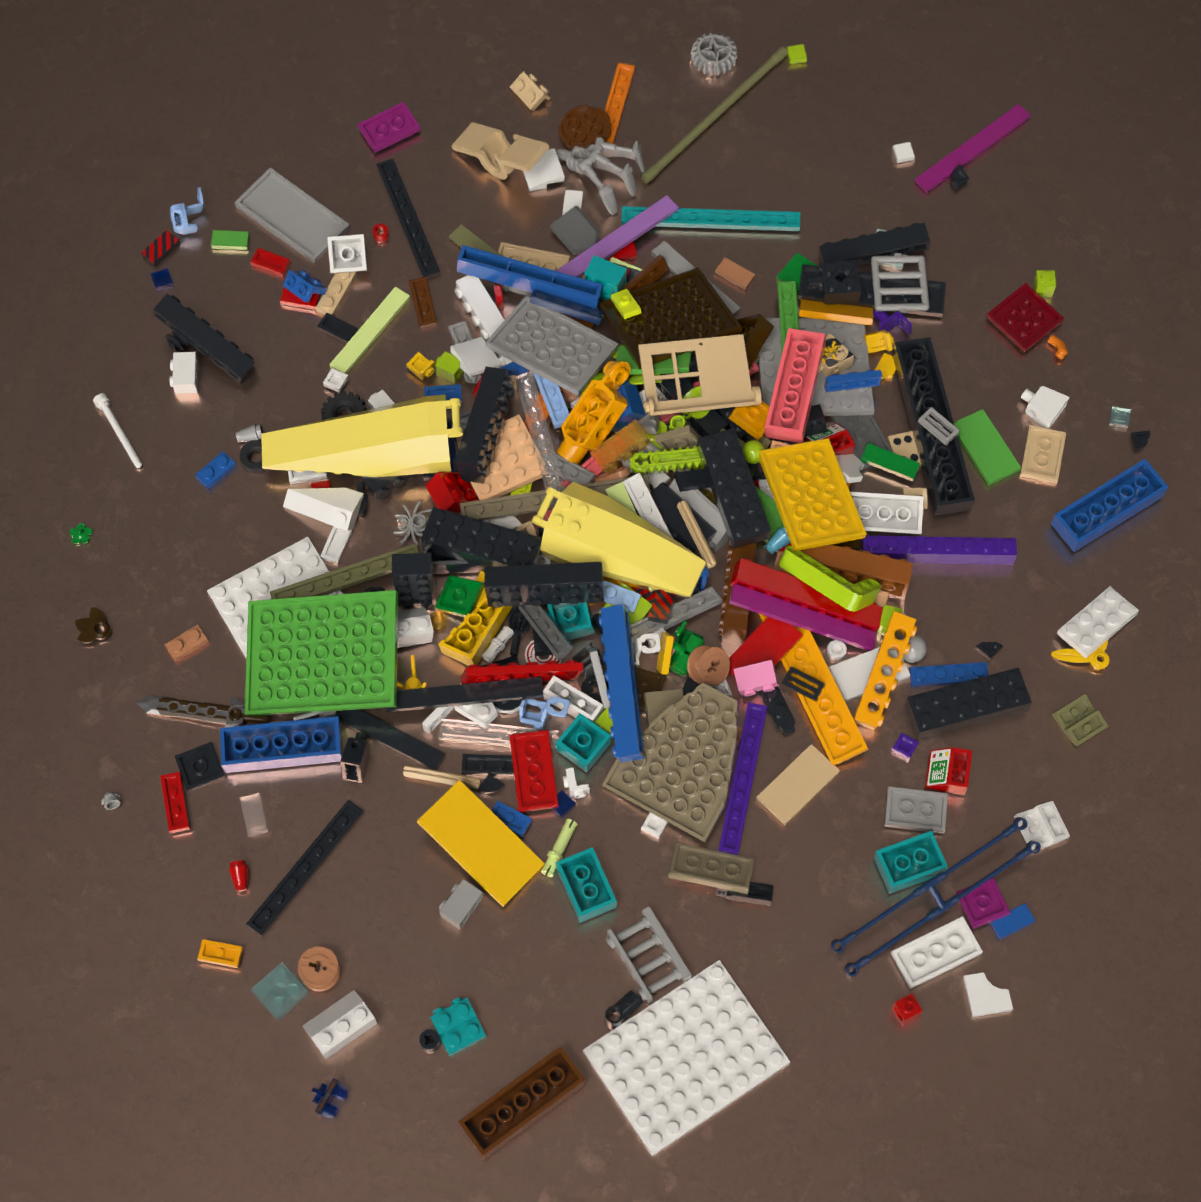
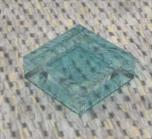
[1109,406,1131,428]

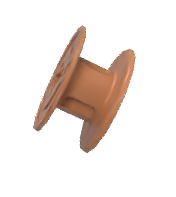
[687,646,730,685]
[298,946,341,991]

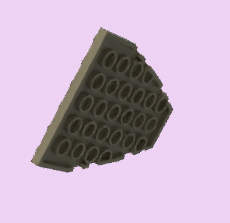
[602,683,739,843]

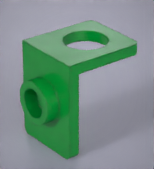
[674,620,703,643]

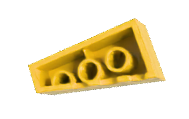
[438,596,513,666]

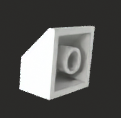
[328,234,367,273]

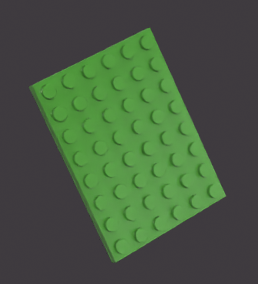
[245,590,398,716]

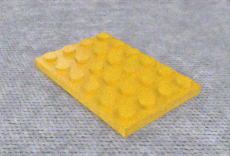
[758,438,867,552]

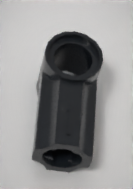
[604,990,643,1030]

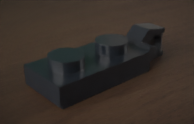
[716,882,774,906]

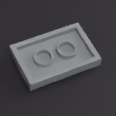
[884,786,948,834]

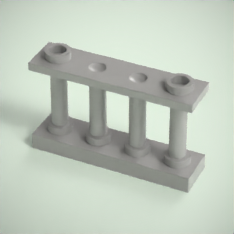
[606,907,692,1004]

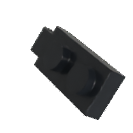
[759,686,795,736]

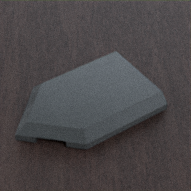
[550,206,600,255]

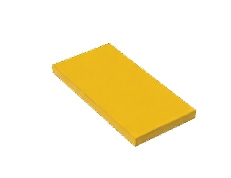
[417,780,545,907]

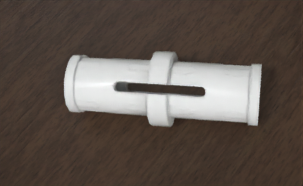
[482,626,514,663]

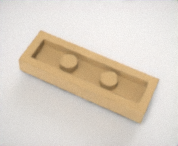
[316,271,357,316]

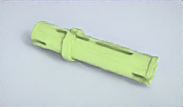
[541,819,578,877]

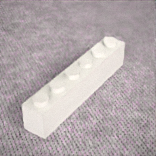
[455,275,513,367]

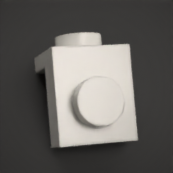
[562,768,590,798]

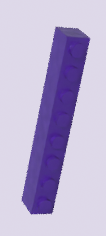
[861,536,1017,565]

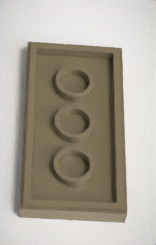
[668,842,755,894]

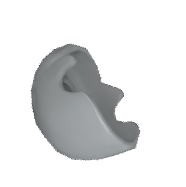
[901,634,927,663]

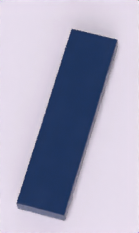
[529,290,603,325]

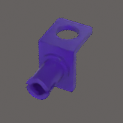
[873,309,912,335]

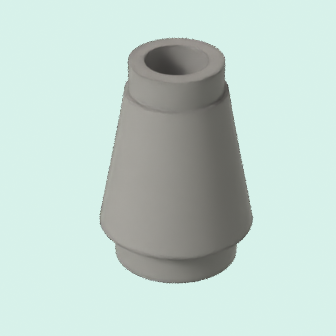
[236,423,264,443]

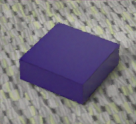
[892,733,919,760]

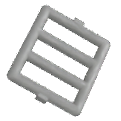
[871,253,929,313]

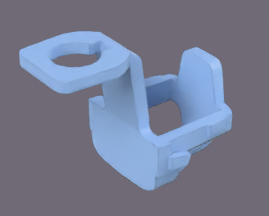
[170,187,203,235]
[519,697,570,730]

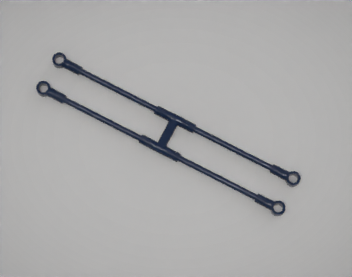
[830,817,1041,976]

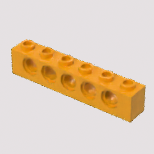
[853,611,918,730]

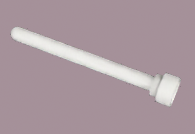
[93,393,142,468]

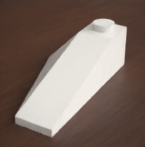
[283,488,364,530]

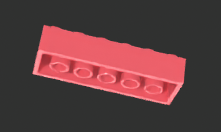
[765,328,826,443]

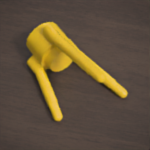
[397,654,427,690]

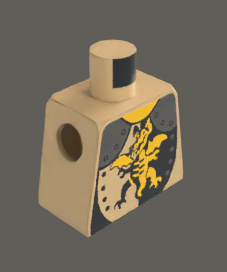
[819,333,854,377]

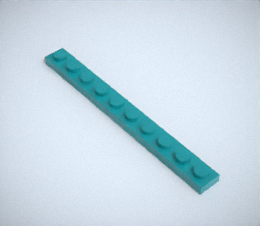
[621,206,800,231]

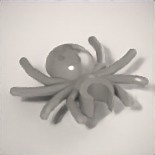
[394,501,432,547]

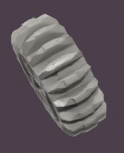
[691,32,737,77]

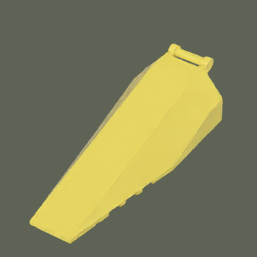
[261,395,463,477]

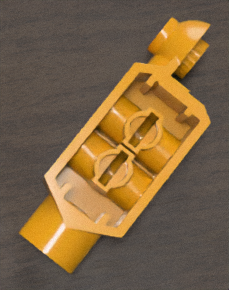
[557,361,631,465]

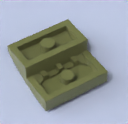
[1051,694,1109,746]

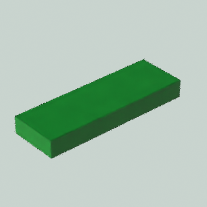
[861,443,920,481]

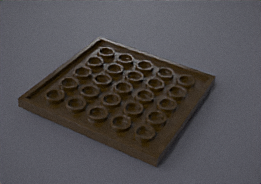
[598,267,742,369]

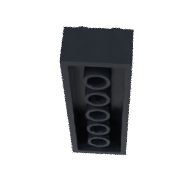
[455,366,515,484]
[697,428,771,549]
[421,507,542,568]
[484,562,604,608]
[905,667,1032,740]

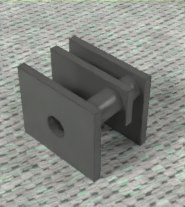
[572,640,605,679]

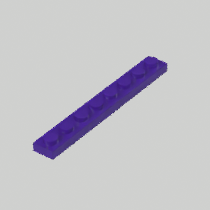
[718,702,767,855]

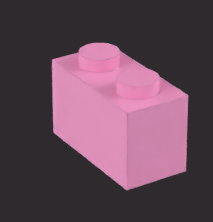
[733,660,779,697]

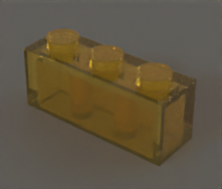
[590,419,651,473]

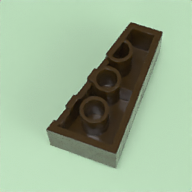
[735,314,774,369]

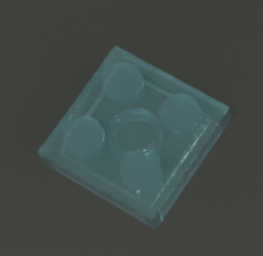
[250,962,309,1021]

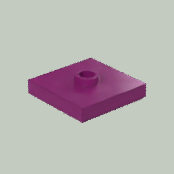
[956,877,1010,929]

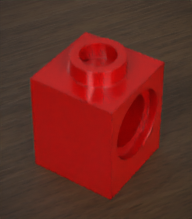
[892,993,923,1026]

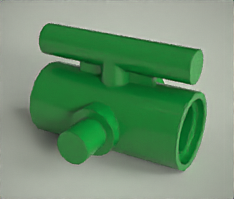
[669,634,705,677]

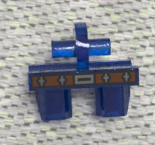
[311,1078,349,1119]

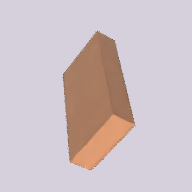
[715,258,755,290]

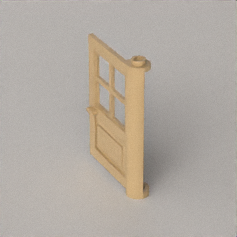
[638,334,761,416]

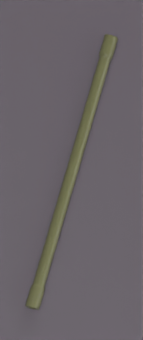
[641,47,788,184]

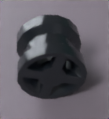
[419,1029,441,1053]

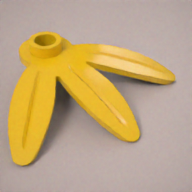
[1051,639,1109,669]

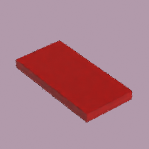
[729,617,803,679]
[509,730,559,813]

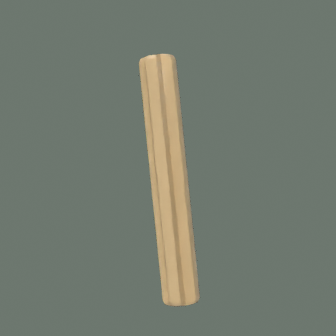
[677,500,717,568]
[403,765,481,789]

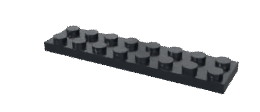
[798,264,946,318]

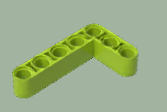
[778,546,882,612]

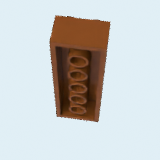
[800,544,914,599]

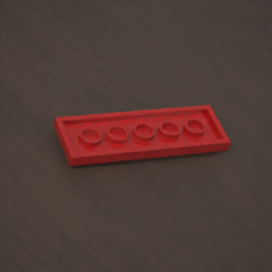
[460,660,583,684]

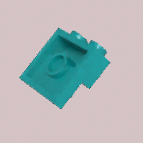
[430,997,486,1056]

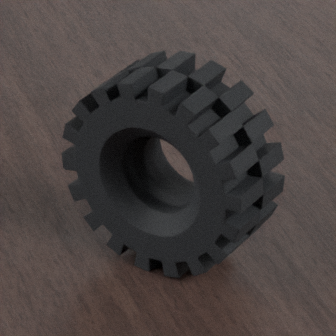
[321,391,367,420]

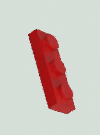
[160,772,190,834]

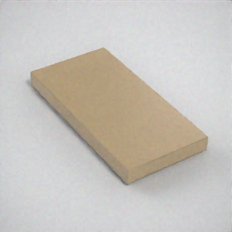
[498,242,570,271]
[756,744,840,825]

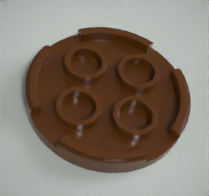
[559,105,611,150]

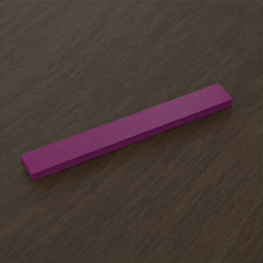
[915,104,1030,193]
[729,584,877,651]

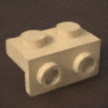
[510,71,551,111]

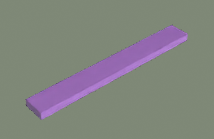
[556,195,678,278]

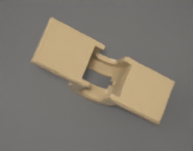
[451,122,550,179]

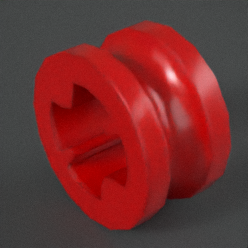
[372,224,389,242]

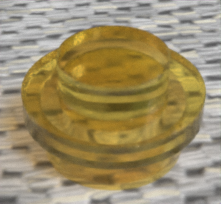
[430,611,448,630]

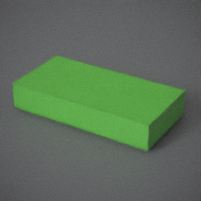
[211,230,249,250]

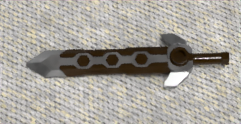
[137,695,270,728]

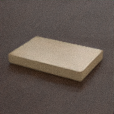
[1020,425,1067,484]

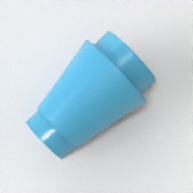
[765,527,790,554]

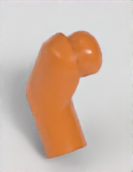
[1047,334,1068,359]

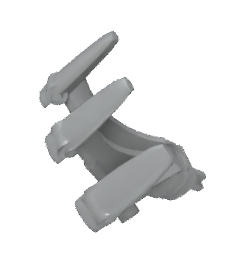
[557,138,646,215]

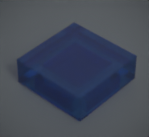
[151,268,174,291]
[551,790,576,818]

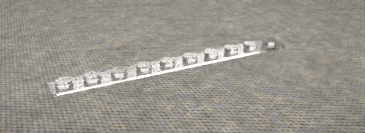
[515,371,566,511]

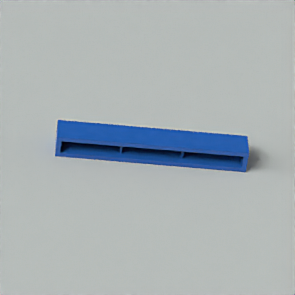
[457,245,603,309]
[599,604,645,763]

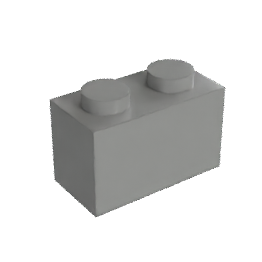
[439,879,484,930]

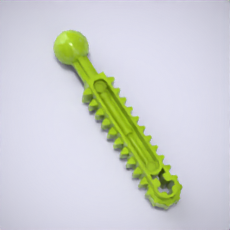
[629,440,765,475]

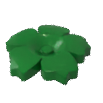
[69,523,93,544]

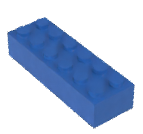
[1051,459,1168,552]
[220,716,343,773]

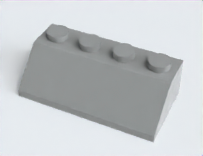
[669,479,729,552]

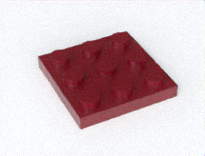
[986,283,1064,353]

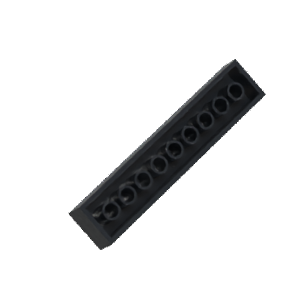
[891,337,975,516]

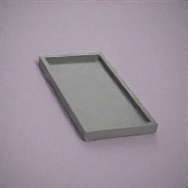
[234,168,350,264]

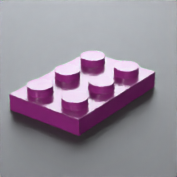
[358,102,421,153]

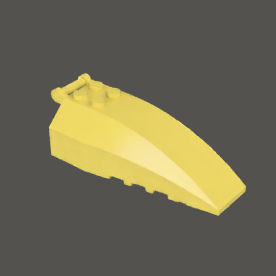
[531,482,706,597]

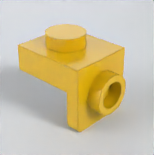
[864,330,894,354]
[406,352,435,381]

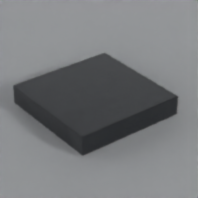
[175,742,225,793]

